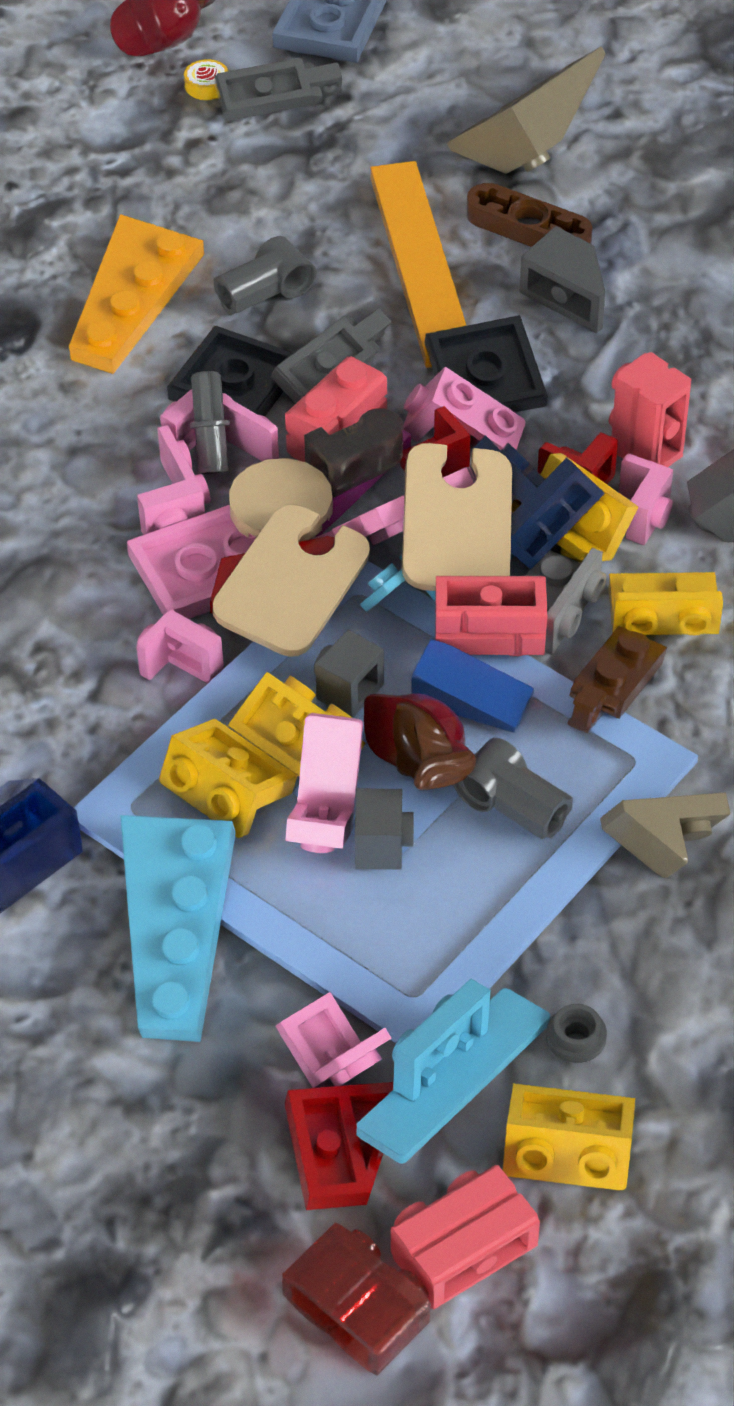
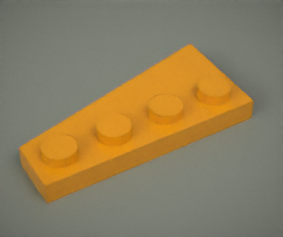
[69,214,204,374]

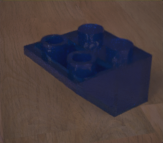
[0,778,83,913]

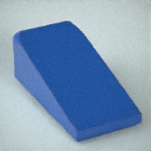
[411,639,534,733]

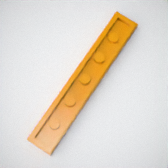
[370,161,467,368]

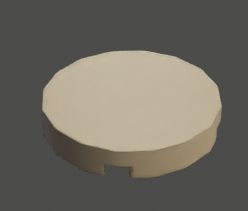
[229,458,333,542]

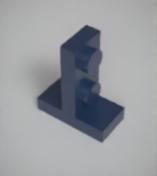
[471,435,605,569]

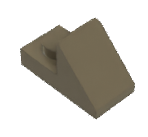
[600,792,731,878]

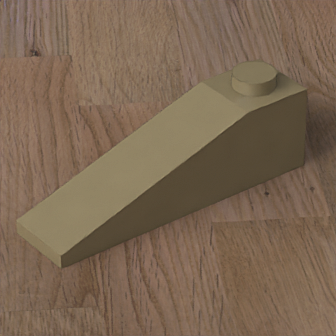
[447,46,606,174]

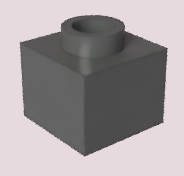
[314,630,384,718]
[355,788,414,870]

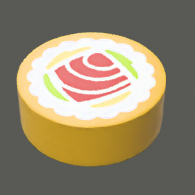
[184,59,228,100]

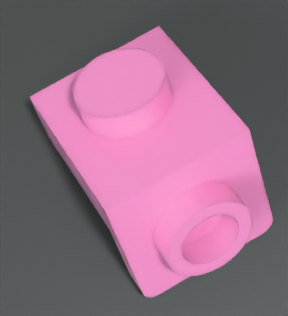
[619,454,673,546]
[136,609,224,684]

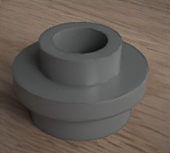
[546,1004,607,1063]

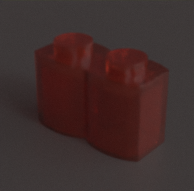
[282,1222,431,1376]

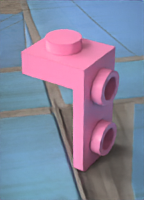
[402,367,526,450]
[160,389,279,461]
[137,425,211,535]
[285,713,363,853]
[275,992,392,1088]

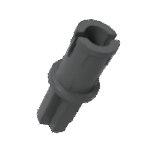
[190,371,230,474]

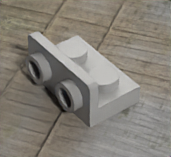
[525,548,606,655]

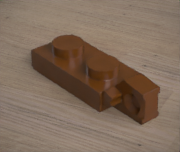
[568,626,667,734]

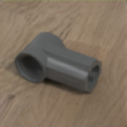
[214,236,317,315]
[453,737,573,840]

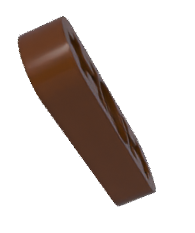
[467,183,593,247]

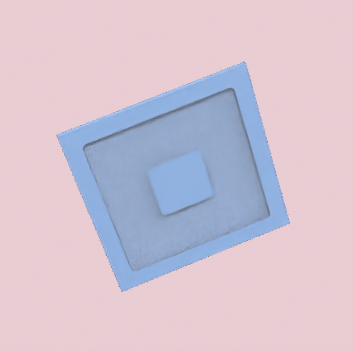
[66,561,698,1043]

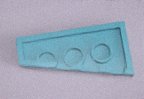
[120,815,236,1042]

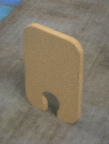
[402,443,512,591]
[213,504,370,657]

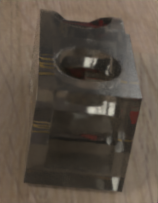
[304,409,403,498]

